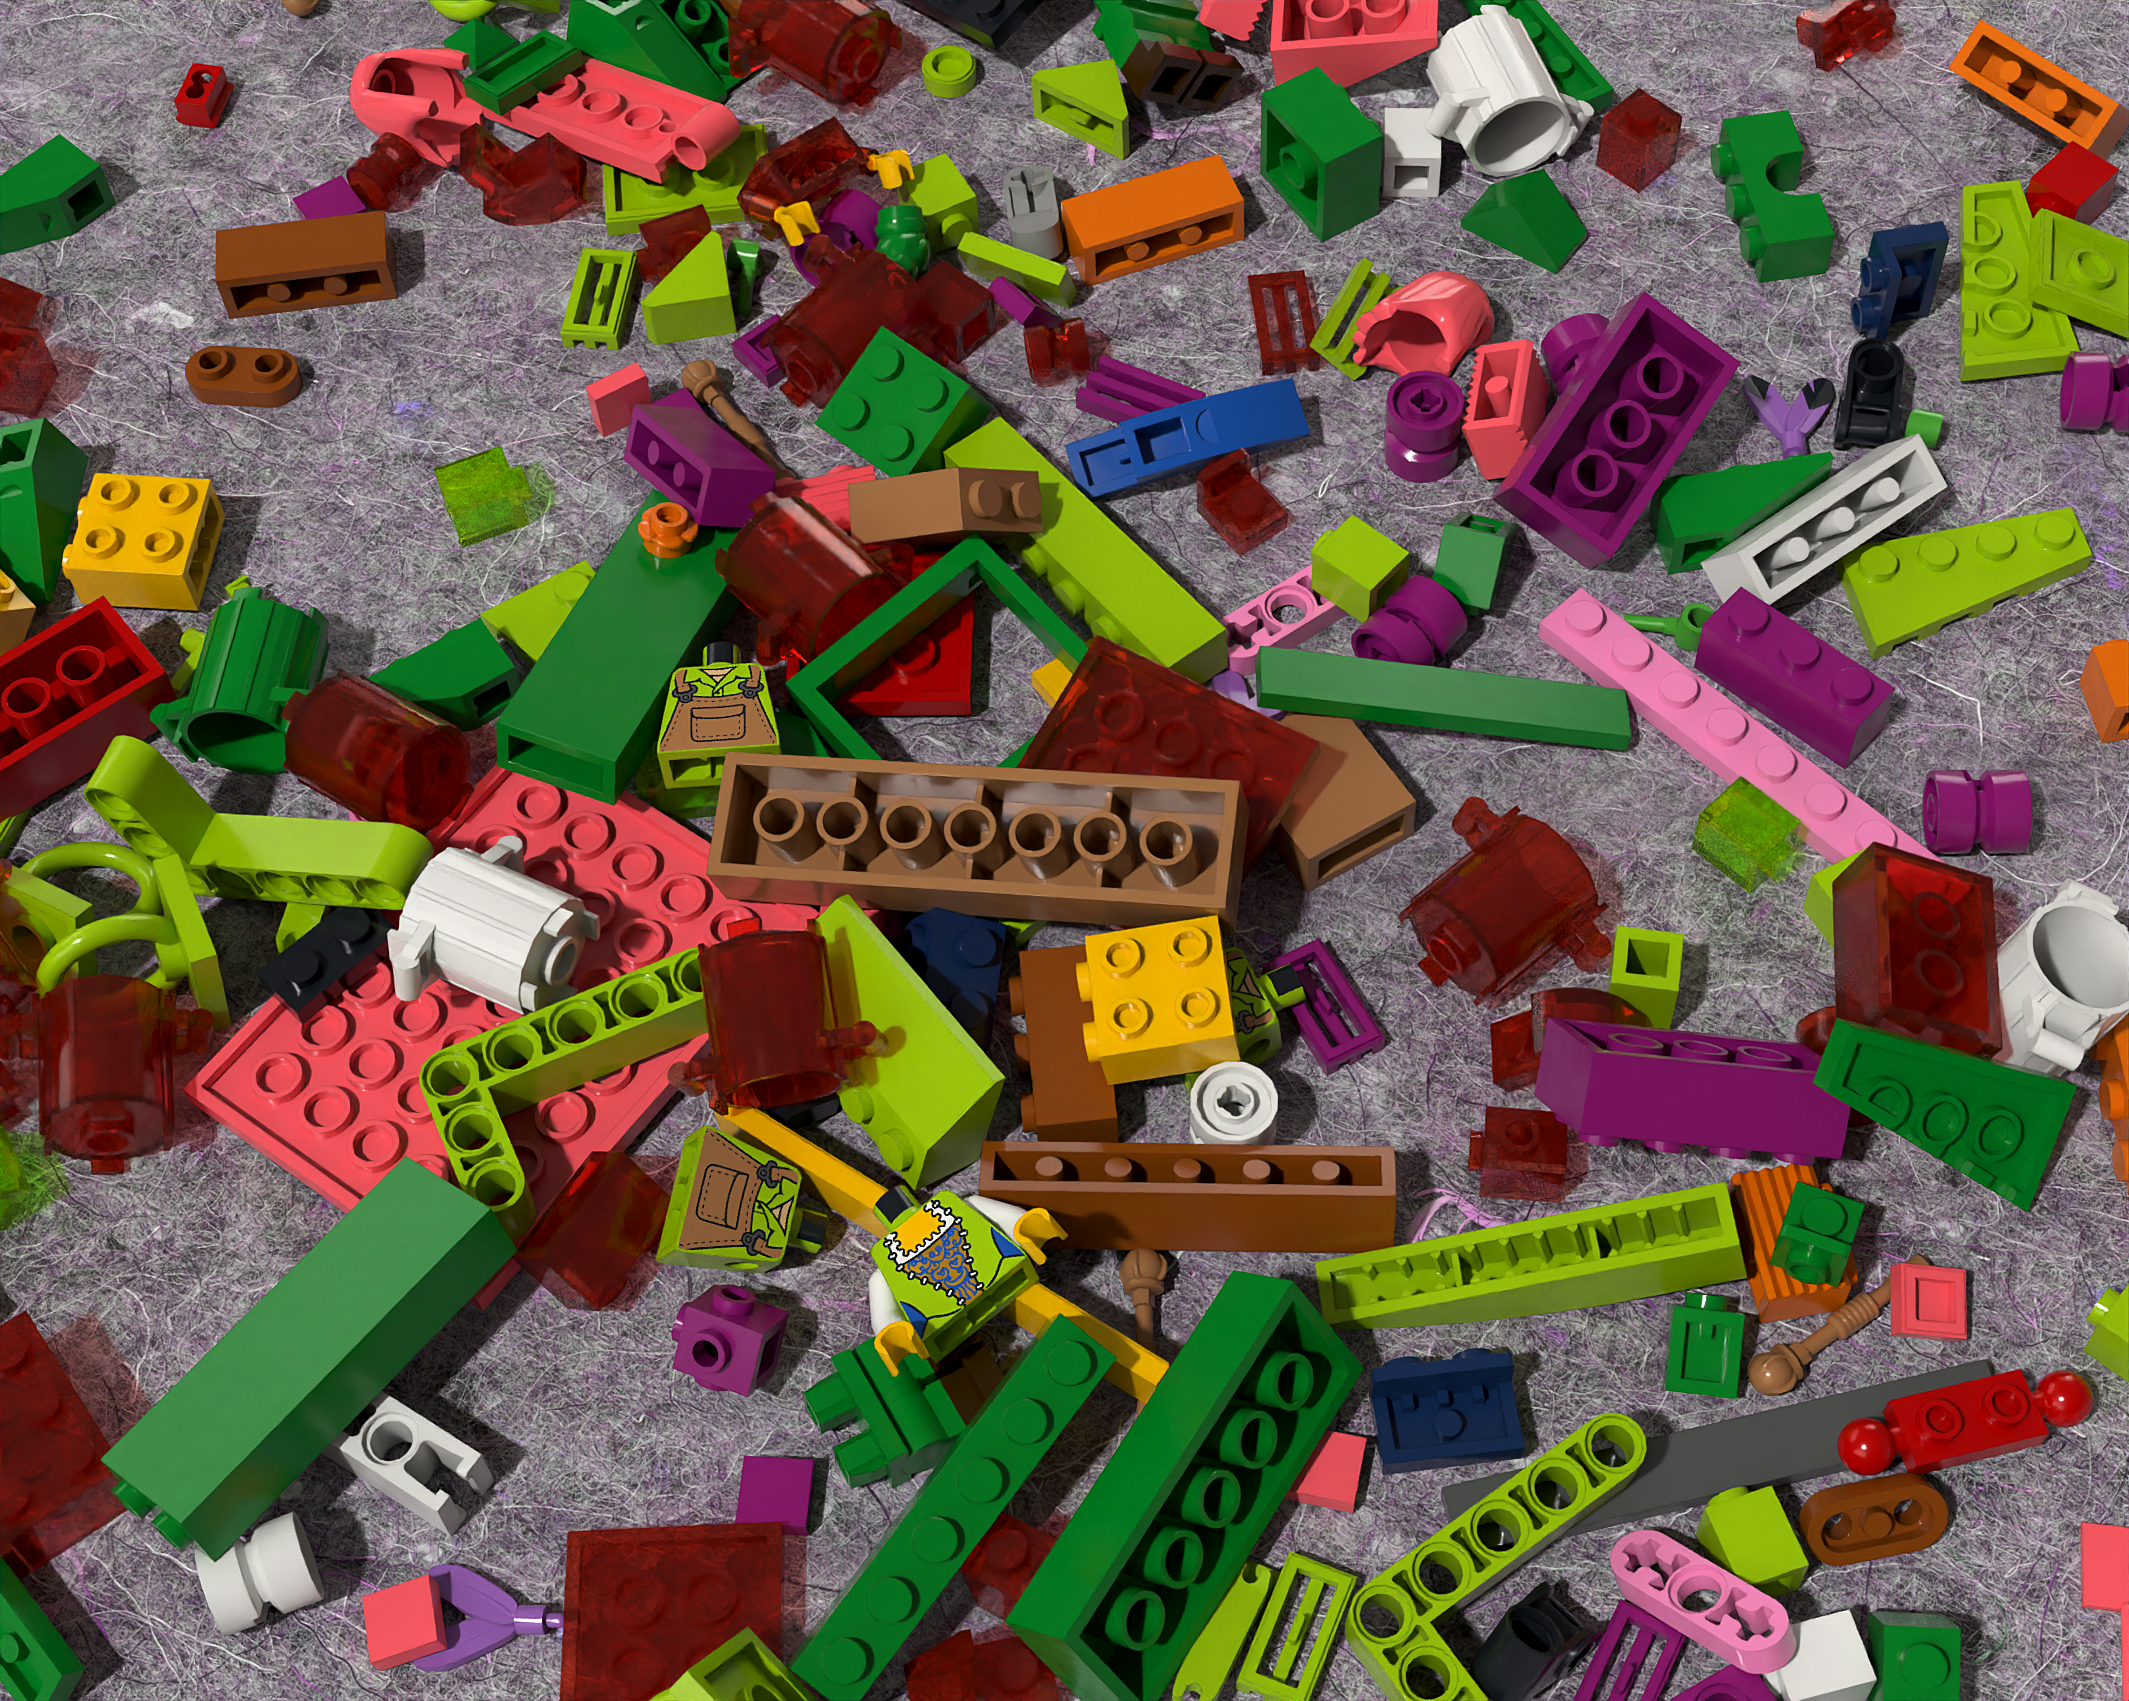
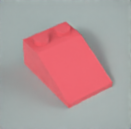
[1270,0,1439,88]

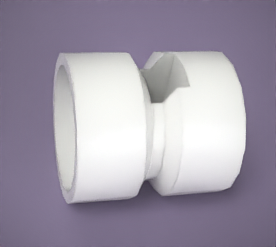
[1190,1061,1278,1145]
[195,1511,324,1637]

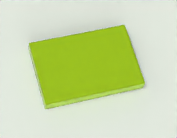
[603,123,773,236]

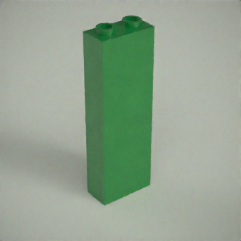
[496,489,764,806]
[100,1156,518,1562]

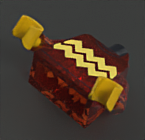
[736,116,915,246]

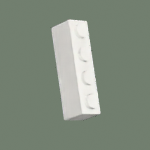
[1701,434,1948,605]

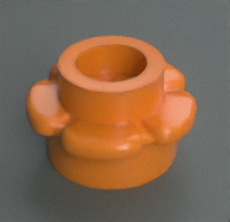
[638,502,699,558]

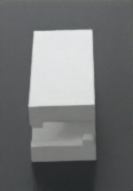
[321,1391,494,1537]

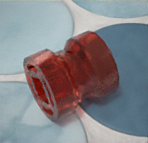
[346,132,424,211]
[1023,317,1091,384]

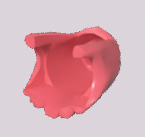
[348,48,487,169]
[1351,270,1495,377]

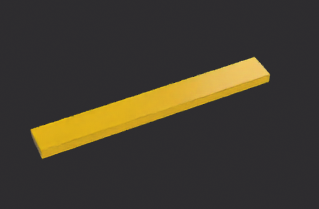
[713,1093,1170,1404]

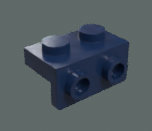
[1850,221,1950,339]
[898,907,1007,1053]
[1369,1348,1525,1475]

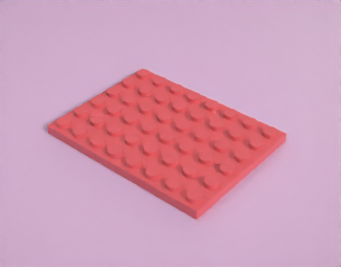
[183,764,819,1311]

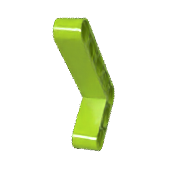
[83,735,434,910]
[419,946,738,1241]
[1344,1413,1647,1701]

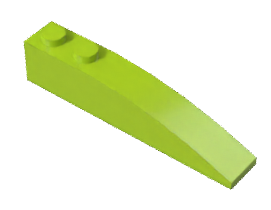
[1315,1181,1747,1330]

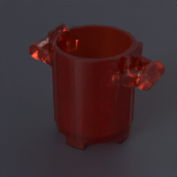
[728,0,903,107]
[759,234,948,410]
[714,491,914,666]
[280,669,475,834]
[1398,796,1612,1007]
[667,917,889,1116]
[0,974,214,1175]

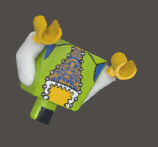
[868,1185,1068,1377]

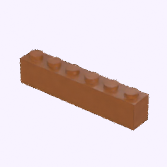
[978,1141,1396,1253]

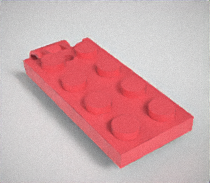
[481,54,740,184]

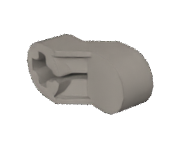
[1003,165,1064,260]

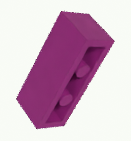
[623,404,776,528]
[1694,587,1895,769]

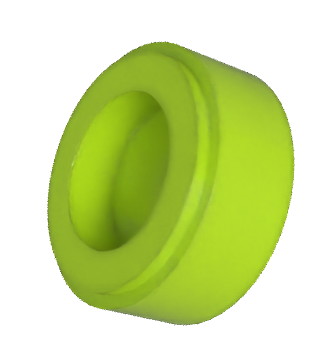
[921,45,977,98]

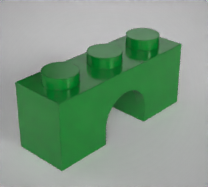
[1710,110,1835,283]

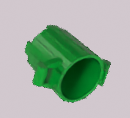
[149,587,346,776]

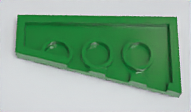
[1812,1018,2077,1213]

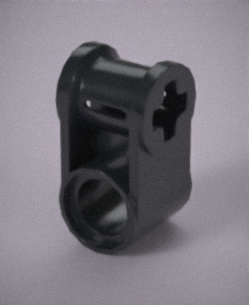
[1833,337,1904,447]
[1470,1581,1602,1701]

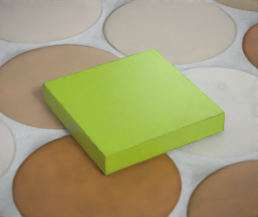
[2028,208,2129,339]

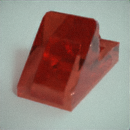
[903,1629,1060,1701]

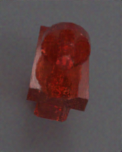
[1796,0,1896,72]

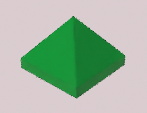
[443,15,519,72]

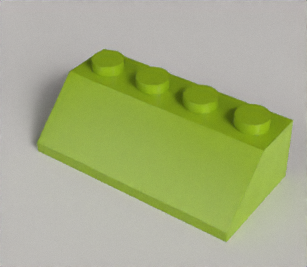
[763,894,1006,1191]

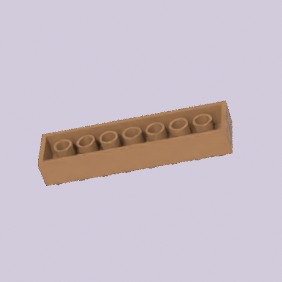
[706,751,1250,933]

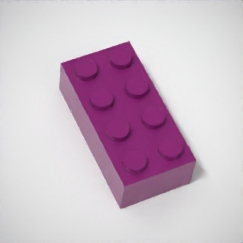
[1492,291,1741,569]
[1534,1017,1851,1165]

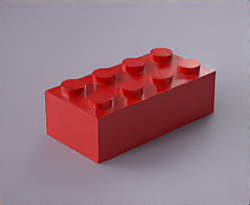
[0,595,178,823]

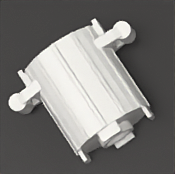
[1425,5,1594,177]
[387,835,600,1016]
[1950,878,2129,1076]

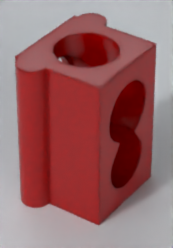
[174,63,235,129]

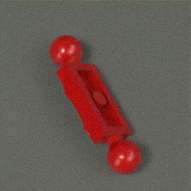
[1837,1369,2093,1476]

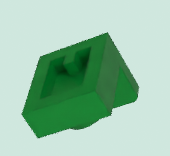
[1769,1181,1865,1288]
[1663,1292,1745,1399]

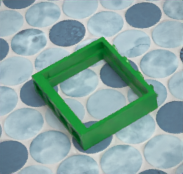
[785,533,1125,771]

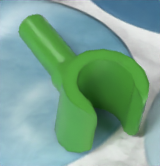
[726,237,765,316]
[1903,409,1944,449]
[1624,602,1714,651]

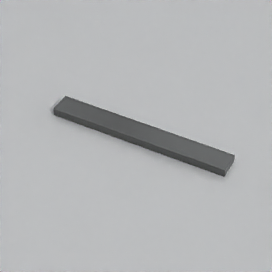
[1440,1359,1992,1552]

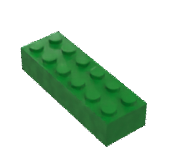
[1004,1270,1364,1701]

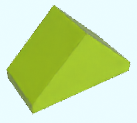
[1031,59,1130,161]
[640,230,737,345]

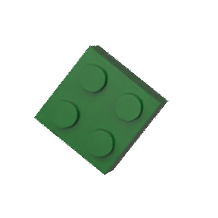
[1260,66,1384,242]
[814,326,994,477]

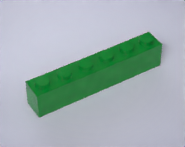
[785,1313,1117,1701]

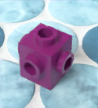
[671,1284,789,1397]

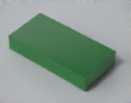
[462,29,584,116]

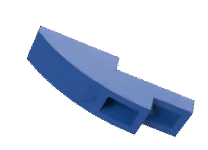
[1064,378,1311,502]

